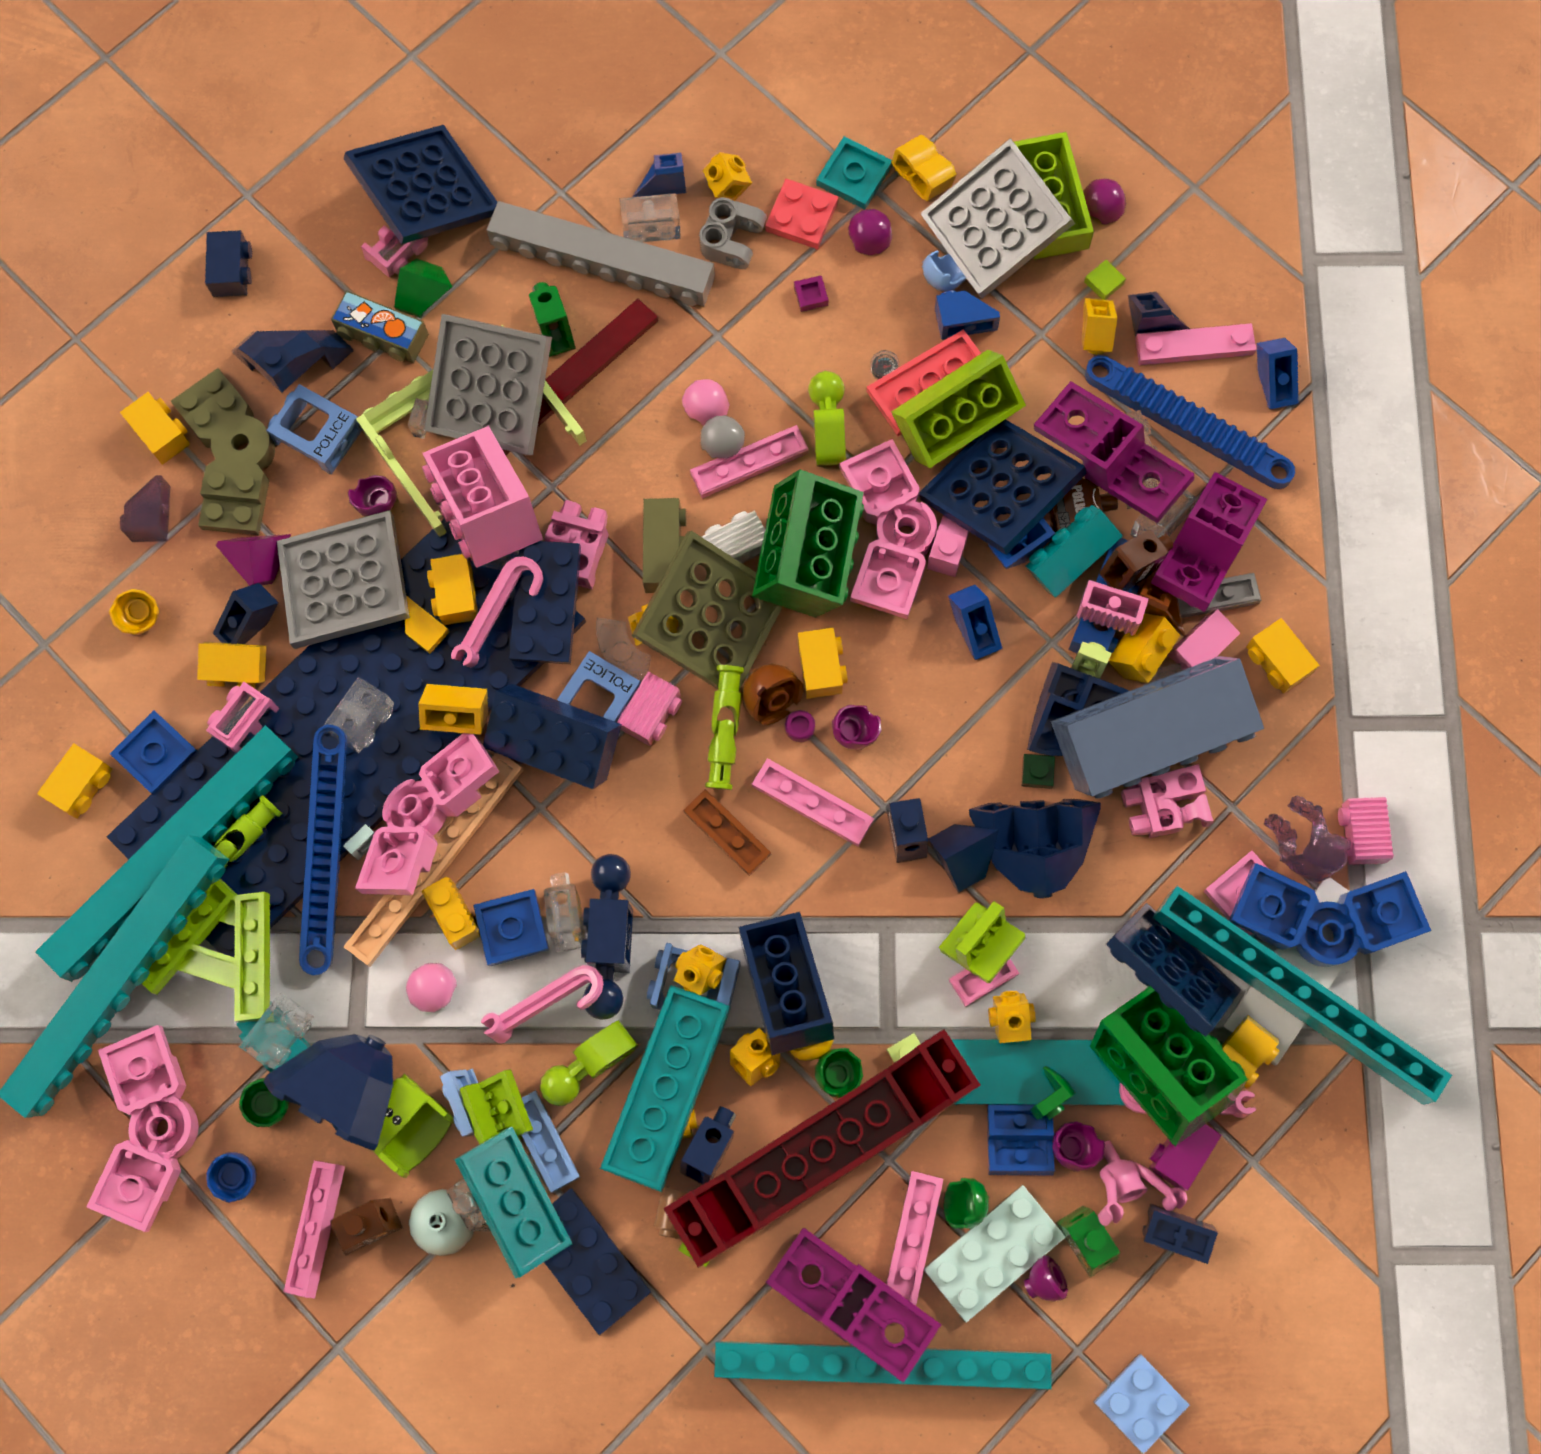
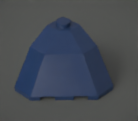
[232,330,354,393]
[969,799,1101,898]
[263,1034,393,1151]

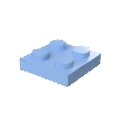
[1093,1354,1190,1454]

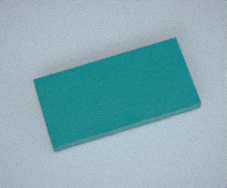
[454,1127,573,1279]

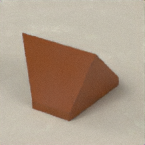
[1138,572,1185,637]

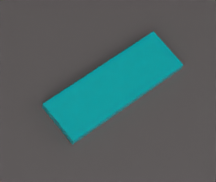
[600,985,731,1192]
[951,1039,1126,1106]

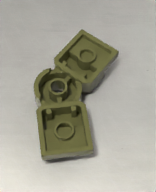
[171,368,275,535]

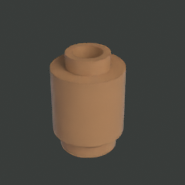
[654,1188,687,1239]

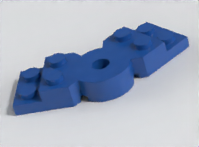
[1229,863,1432,967]

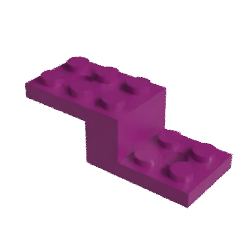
[1033,381,1194,524]
[1151,472,1268,612]
[765,1227,941,1383]

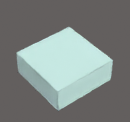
[343,824,374,860]

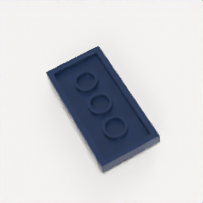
[509,541,581,664]
[544,1188,652,1336]

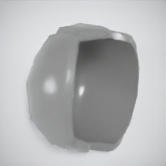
[700,415,745,458]

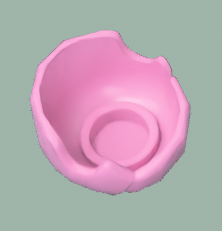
[682,379,730,426]
[406,963,457,1012]

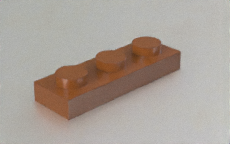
[683,789,771,876]

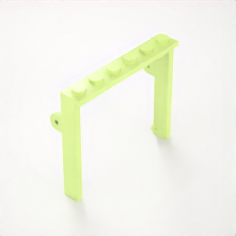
[356,325,587,537]

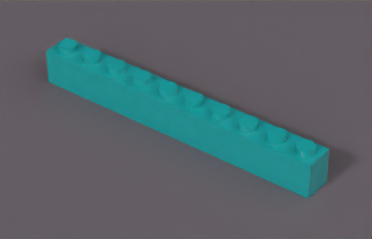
[35,725,298,982]
[0,835,230,1118]
[1152,886,1452,1105]
[714,1341,1051,1389]

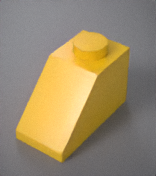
[1082,298,1117,355]

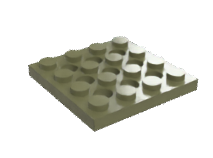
[632,531,782,690]

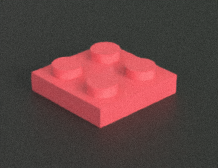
[765,179,838,249]

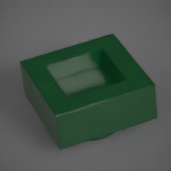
[1021,754,1055,789]

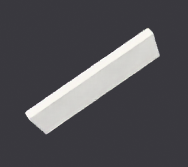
[1221,876,1350,1066]

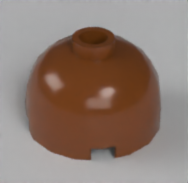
[742,664,804,725]

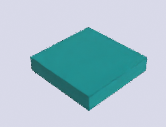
[816,136,893,210]

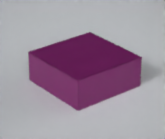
[794,275,829,312]

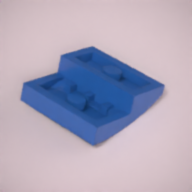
[987,1104,1055,1176]

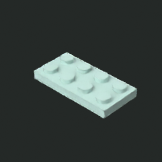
[924,1185,1066,1323]

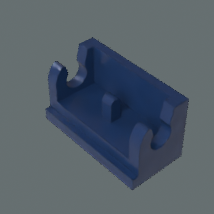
[1143,1204,1218,1264]

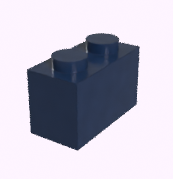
[205,230,252,297]

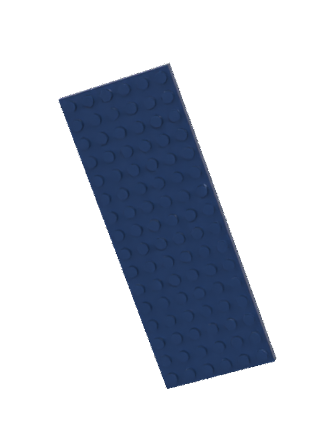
[106,519,586,958]

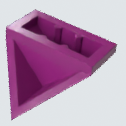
[216,534,291,586]

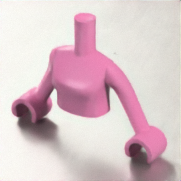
[1098,1141,1187,1226]

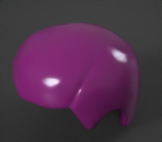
[1083,179,1126,224]
[848,209,892,255]
[348,475,397,517]
[832,705,881,750]
[1052,1121,1105,1172]

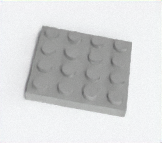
[920,138,1075,298]
[424,314,552,455]
[277,510,410,649]

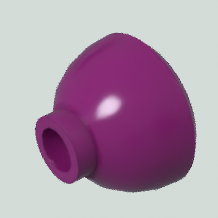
[1024,1255,1068,1301]

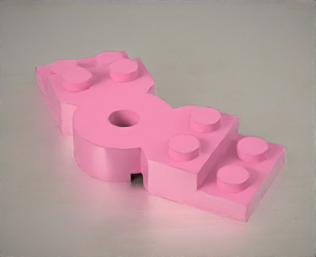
[839,439,937,619]
[355,733,500,895]
[87,1025,198,1232]

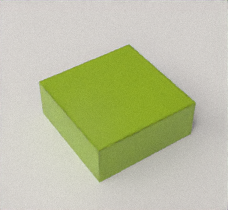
[1084,259,1126,300]

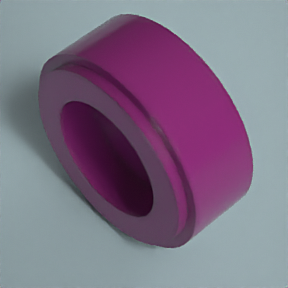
[785,710,815,742]

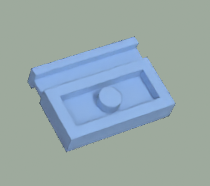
[440,1069,478,1137]

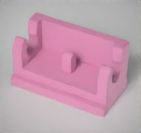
[1168,609,1240,670]

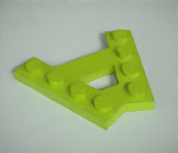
[142,879,270,1023]

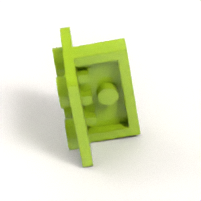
[939,901,1026,983]
[460,1069,533,1144]

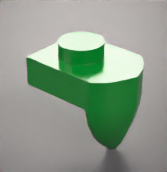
[1030,1066,1076,1120]

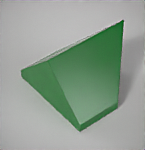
[394,259,452,318]

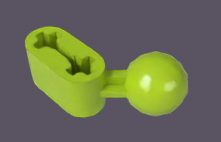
[808,371,846,466]
[540,1020,638,1106]

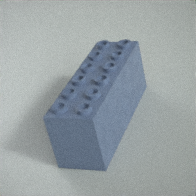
[1051,656,1264,799]

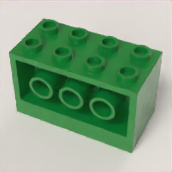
[752,469,864,618]
[1090,986,1248,1146]

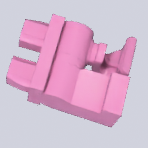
[545,500,609,589]
[1121,764,1214,839]

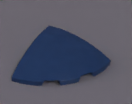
[1027,662,1130,756]

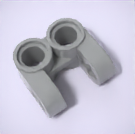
[699,197,767,269]

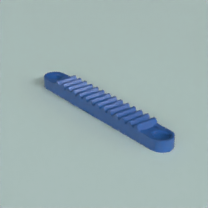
[1085,355,1295,489]
[299,724,347,975]

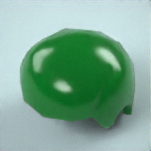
[815,1048,863,1098]
[239,1078,289,1127]
[943,1178,989,1228]

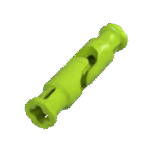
[705,665,744,790]
[214,795,283,868]

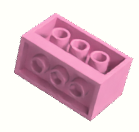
[422,426,543,568]

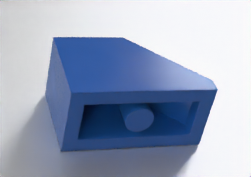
[935,290,1000,340]
[1257,338,1299,409]
[948,584,1003,660]

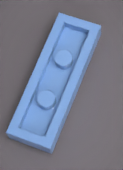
[522,1090,580,1193]

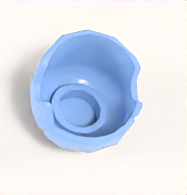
[922,250,967,292]

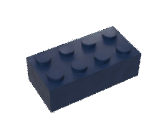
[483,683,622,789]
[739,912,834,1055]

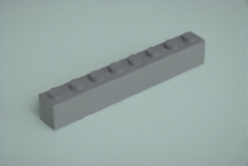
[487,201,715,306]

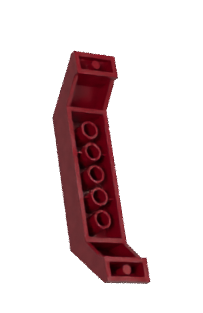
[663,1029,981,1268]

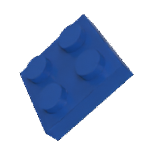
[110,710,197,794]
[473,889,550,967]

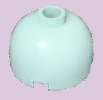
[409,1189,476,1256]

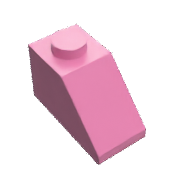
[927,515,969,577]

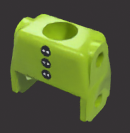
[374,1073,454,1178]

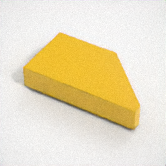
[405,596,450,654]

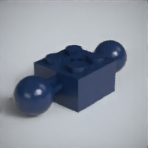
[581,854,633,1020]

